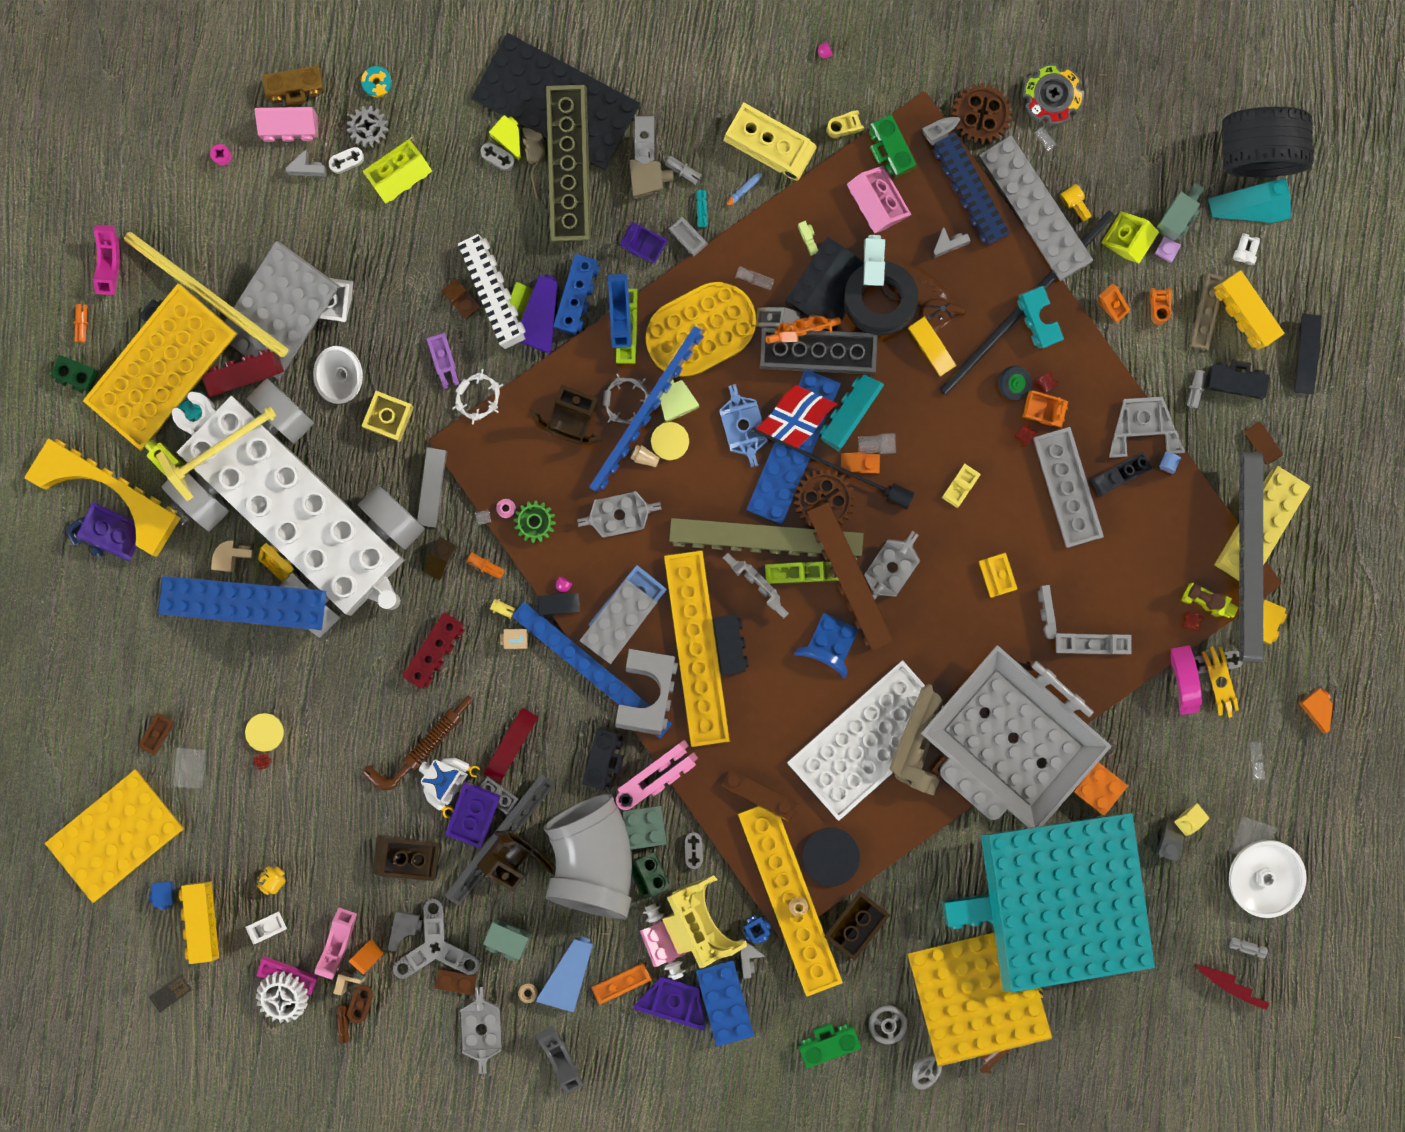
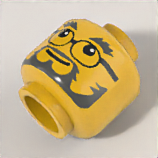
[257,866,286,895]

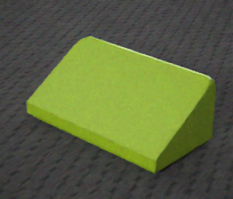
[509,282,534,322]

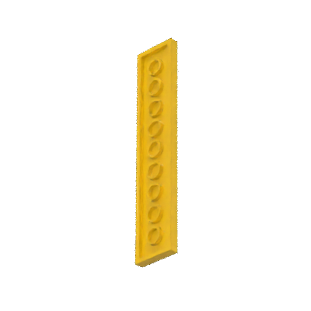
[664,551,730,747]
[738,806,843,997]

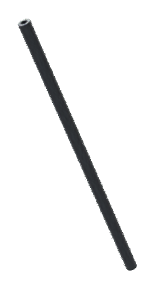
[939,210,1115,396]

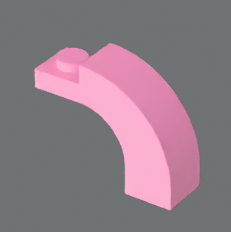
[314,908,357,980]

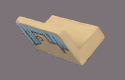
[333,971,366,995]

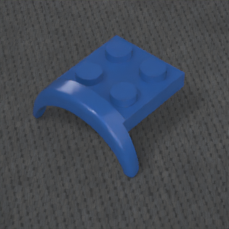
[794,613,858,679]

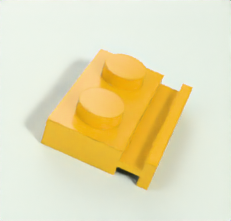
[978,553,1017,598]

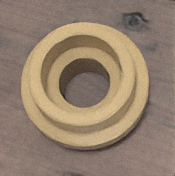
[518,983,538,1003]

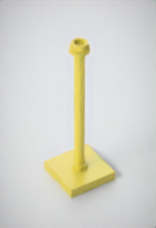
[156,406,277,501]

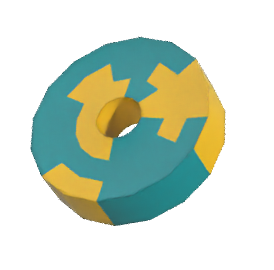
[361,66,392,98]

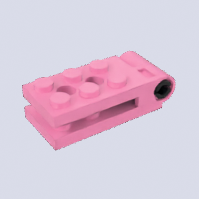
[616,740,698,810]

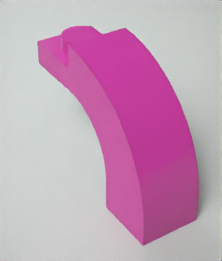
[93,225,120,295]
[1171,645,1202,715]

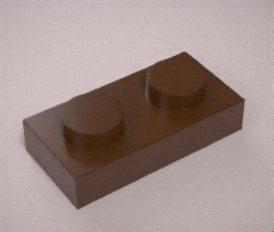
[138,713,175,756]
[435,969,477,995]

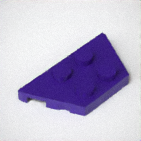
[633,976,705,1031]

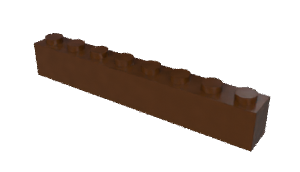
[805,500,893,651]

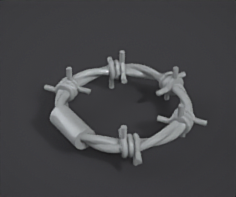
[602,373,649,424]

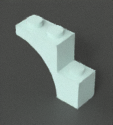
[863,235,885,286]

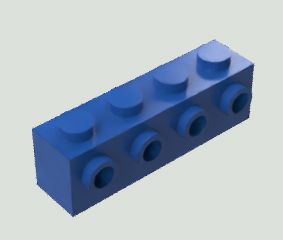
[553,254,600,336]

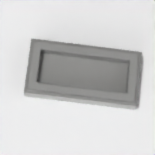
[668,217,708,257]

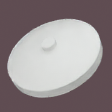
[1229,840,1306,918]

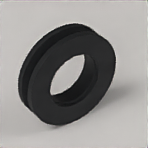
[844,261,918,335]

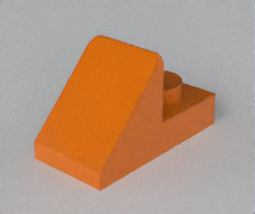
[1097,283,1131,323]
[841,452,880,474]

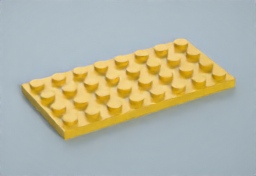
[83,284,238,451]

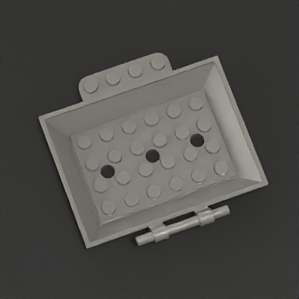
[921,645,1112,828]

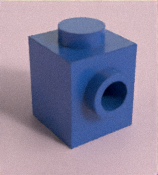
[149,881,176,910]

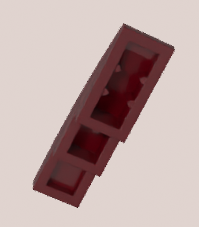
[1194,963,1269,1010]

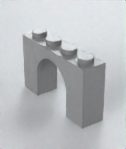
[615,649,678,735]

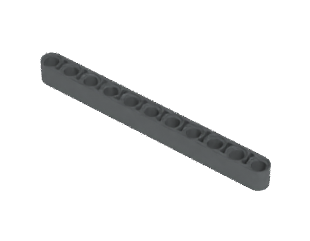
[1239,452,1263,663]

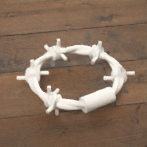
[452,369,503,424]

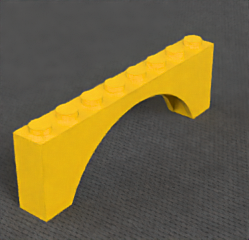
[24,438,181,557]

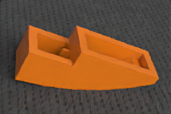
[349,939,385,974]

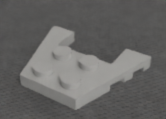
[1109,397,1185,458]

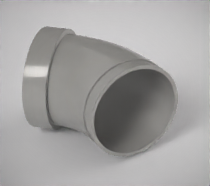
[544,794,632,919]

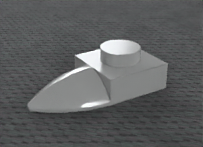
[922,117,960,146]

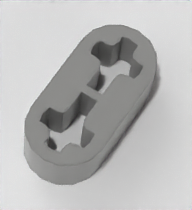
[481,143,514,171]
[685,832,703,869]

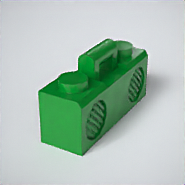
[868,114,916,178]
[798,1023,861,1069]

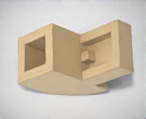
[211,541,255,572]

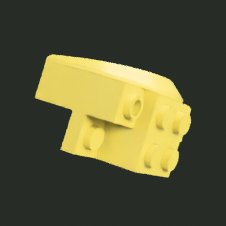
[662,876,747,968]

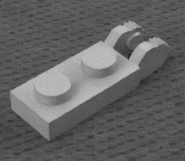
[1037,585,1057,639]

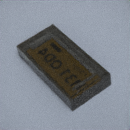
[149,974,192,1013]

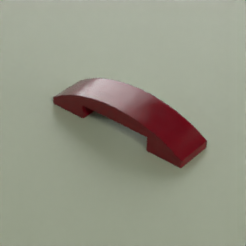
[484,708,539,783]

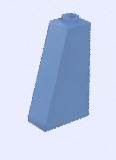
[536,936,593,1012]

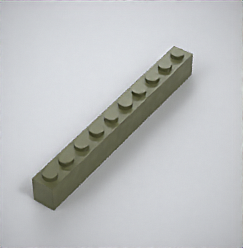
[669,518,864,560]

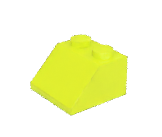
[1101,211,1159,264]

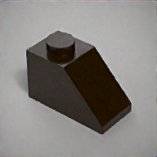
[423,536,458,581]

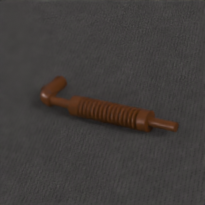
[361,695,474,791]

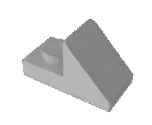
[286,150,327,177]
[932,227,971,258]
[739,938,765,979]

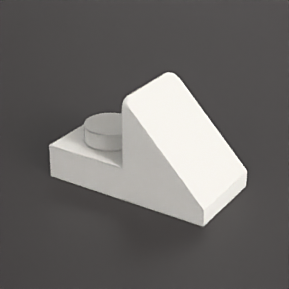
[246,912,287,945]

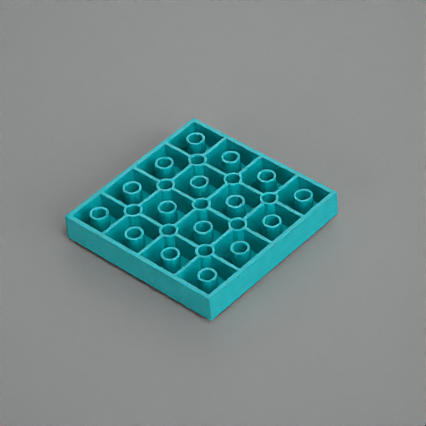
[981,813,1155,992]

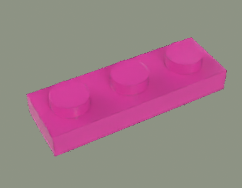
[257,956,318,996]

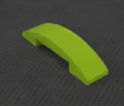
[616,289,638,364]

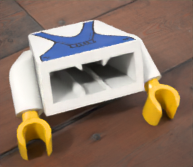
[419,758,480,818]

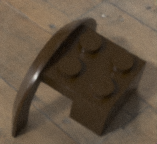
[529,385,603,445]
[477,830,556,892]

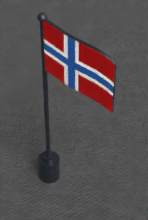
[751,385,915,510]

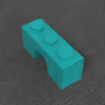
[1017,286,1064,348]

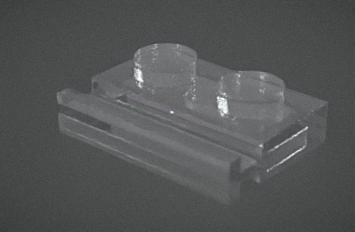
[173,748,206,789]

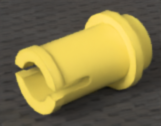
[490,599,515,619]

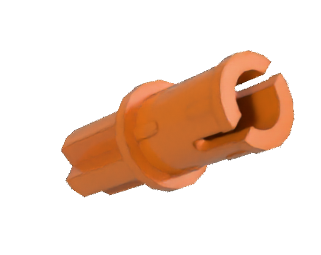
[73,304,89,343]
[466,552,505,579]

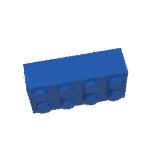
[696,959,754,1047]

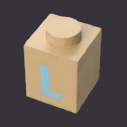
[500,629,528,649]

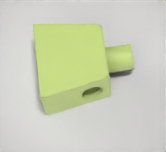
[660,380,699,423]

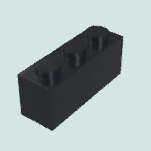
[714,614,749,675]

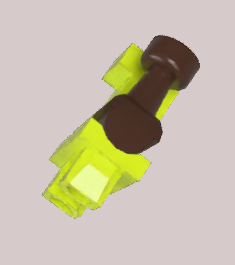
[1181,583,1239,618]

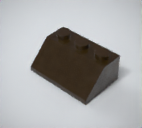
[824,891,890,961]

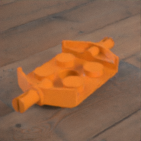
[766,315,841,344]

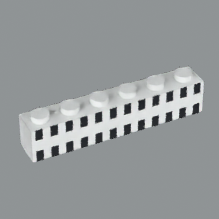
[458,234,525,349]

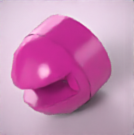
[818,42,833,58]
[556,576,573,592]

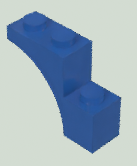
[608,274,631,348]

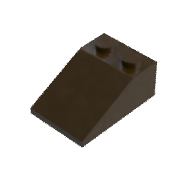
[372,835,440,881]

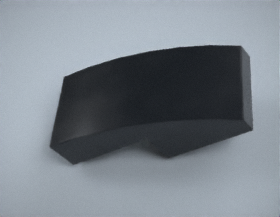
[537,593,580,616]

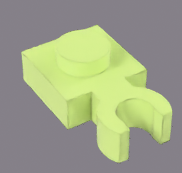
[798,221,818,256]

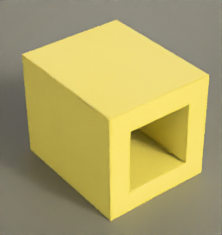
[1174,803,1209,837]

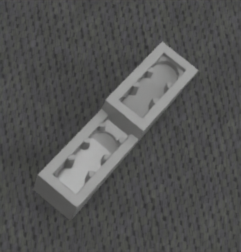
[417,447,447,528]

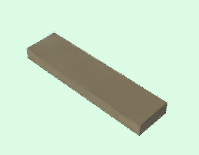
[1189,272,1226,351]

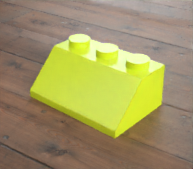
[363,139,432,204]

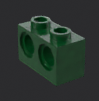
[50,355,99,393]
[632,852,670,900]

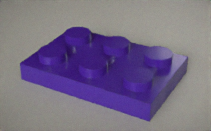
[76,502,137,561]
[445,781,501,849]

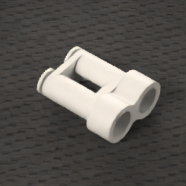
[1233,233,1260,265]

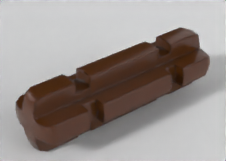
[336,1005,349,1044]

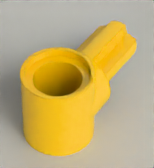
[1059,184,1092,222]

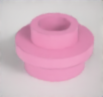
[496,499,516,518]

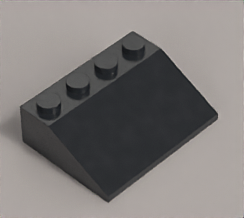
[785,237,864,331]

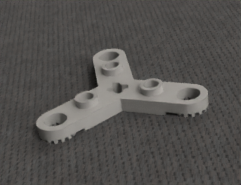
[393,899,480,979]

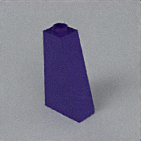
[519,274,558,355]

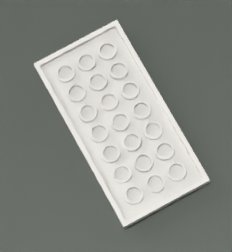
[787,660,944,821]

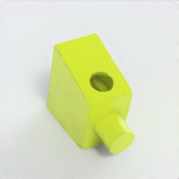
[145,440,185,476]

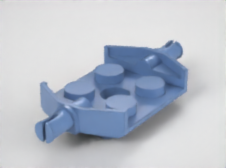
[719,384,768,467]

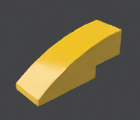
[908,316,956,377]

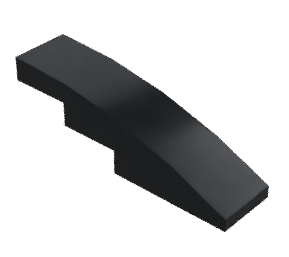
[1294,313,1322,394]

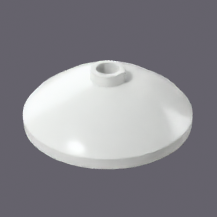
[313,346,363,404]

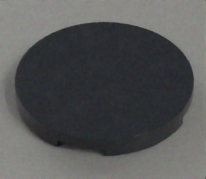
[802,828,860,886]

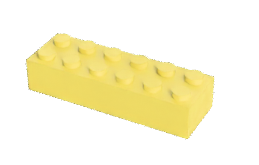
[1214,466,1310,581]

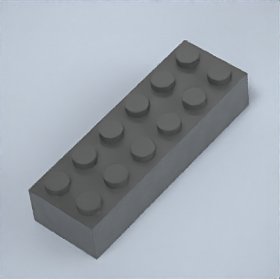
[760,328,877,375]

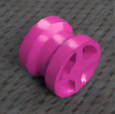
[210,144,232,166]

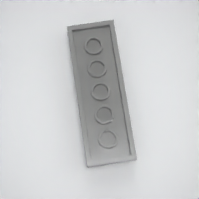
[1033,427,1104,548]

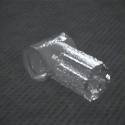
[858,433,896,454]

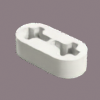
[329,147,364,174]

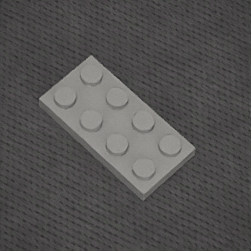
[580,579,657,664]

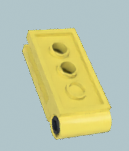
[723,102,817,181]

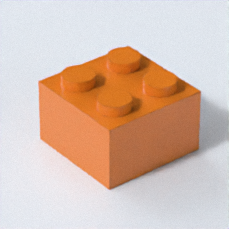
[1072,762,1128,816]

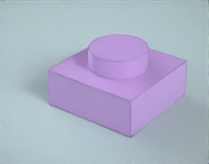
[1154,236,1181,263]

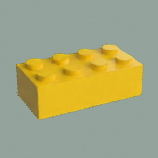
[1214,270,1285,350]
[179,881,219,964]

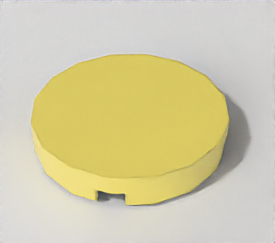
[651,422,689,461]
[245,713,284,752]

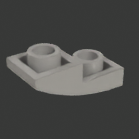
[480,776,520,815]

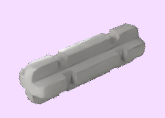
[1229,937,1268,959]

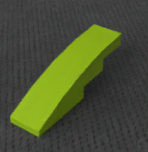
[765,562,839,584]

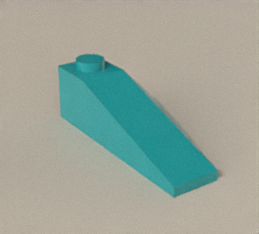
[1207,178,1291,223]

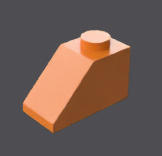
[1299,688,1333,733]

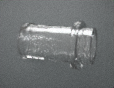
[1034,126,1057,152]
[169,502,192,526]

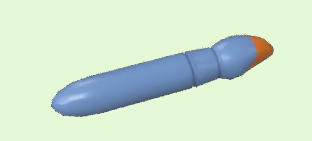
[727,172,762,205]

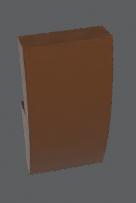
[1244,421,1283,465]

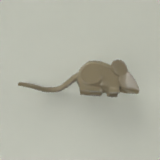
[523,128,546,198]

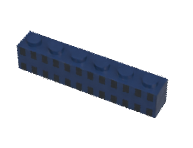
[933,133,1010,247]

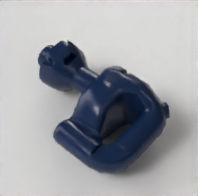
[66,516,105,559]

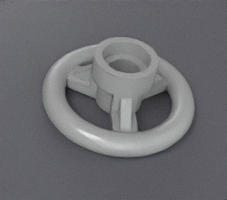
[869,1005,907,1044]
[912,1054,942,1090]

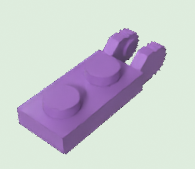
[427,333,459,389]

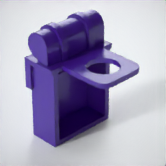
[619,222,668,265]

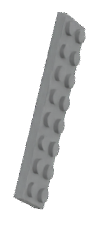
[979,135,1093,282]

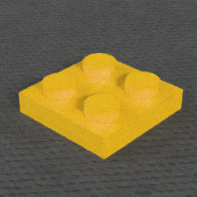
[258,543,294,582]

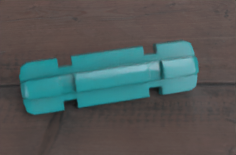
[696,190,708,228]

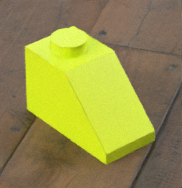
[489,115,521,161]

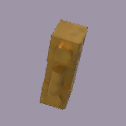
[262,65,325,106]

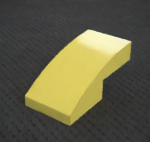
[942,464,981,508]

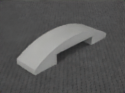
[1056,633,1131,654]

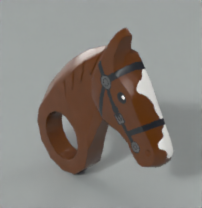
[880,263,967,332]

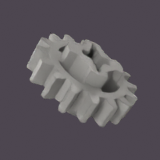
[347,106,389,148]

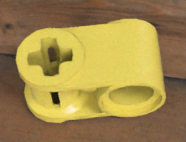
[826,110,864,139]

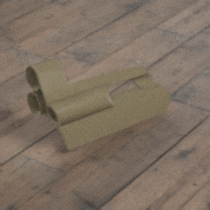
[889,684,943,795]

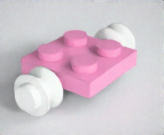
[640,903,690,980]

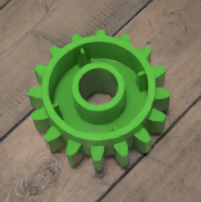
[514,501,556,543]

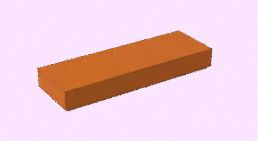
[591,962,652,1005]

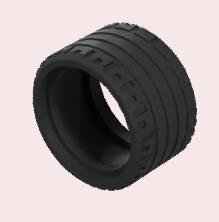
[1222,107,1313,177]

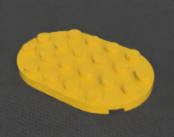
[646,282,756,377]

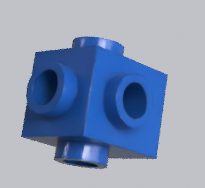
[742,915,771,944]

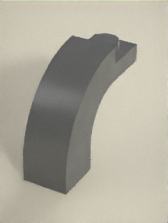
[536,1026,584,1094]

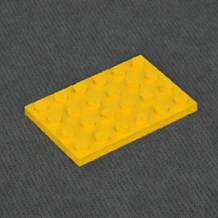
[45,769,184,903]

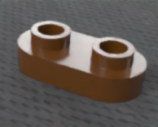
[347,985,374,1024]

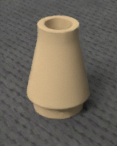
[630,445,660,467]
[789,897,808,916]

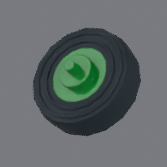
[998,366,1032,400]

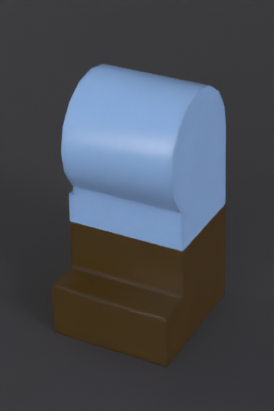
[1152,452,1181,476]

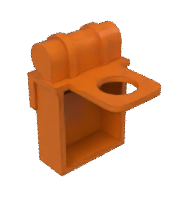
[1022,390,1068,428]

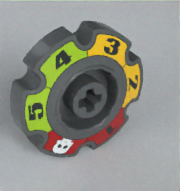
[1022,64,1084,126]

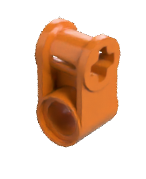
[1150,288,1172,325]

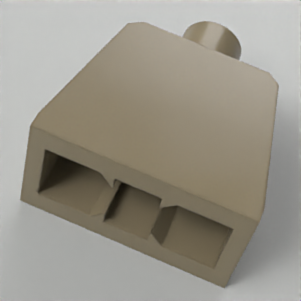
[629,160,674,199]

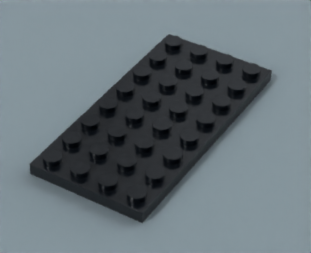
[471,33,641,171]

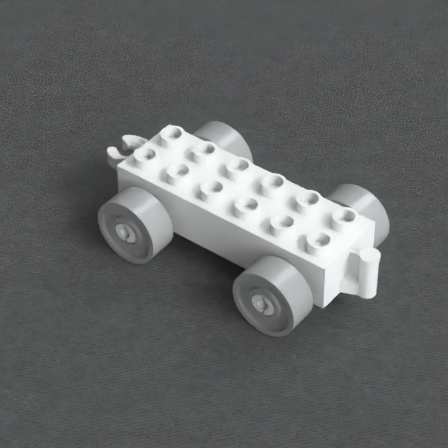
[161,378,425,638]

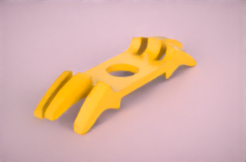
[1201,646,1239,718]

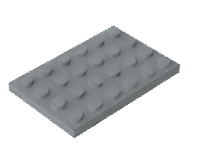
[225,241,340,380]

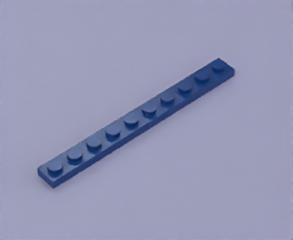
[590,325,704,492]
[512,602,672,739]

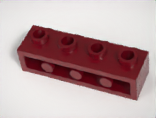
[202,349,284,397]
[402,612,465,689]

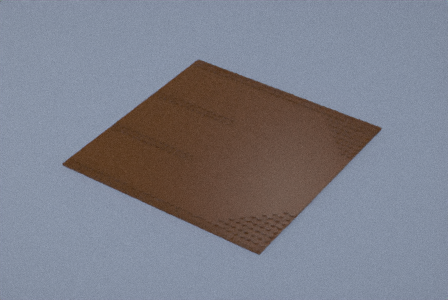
[430,92,1281,941]

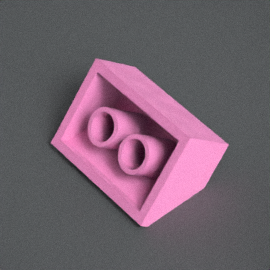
[255,107,318,142]
[847,166,911,233]

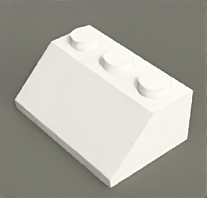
[320,278,353,322]

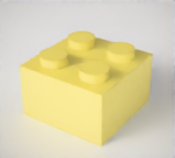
[362,391,414,442]

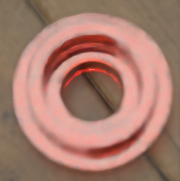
[252,754,272,770]

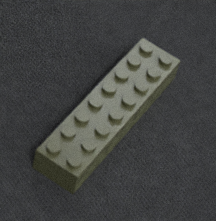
[546,85,591,242]

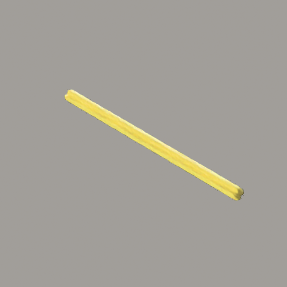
[124,232,289,357]

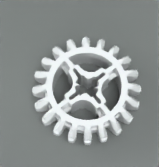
[256,971,309,1023]

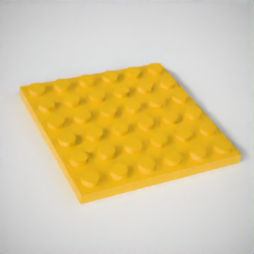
[908,933,1052,1067]

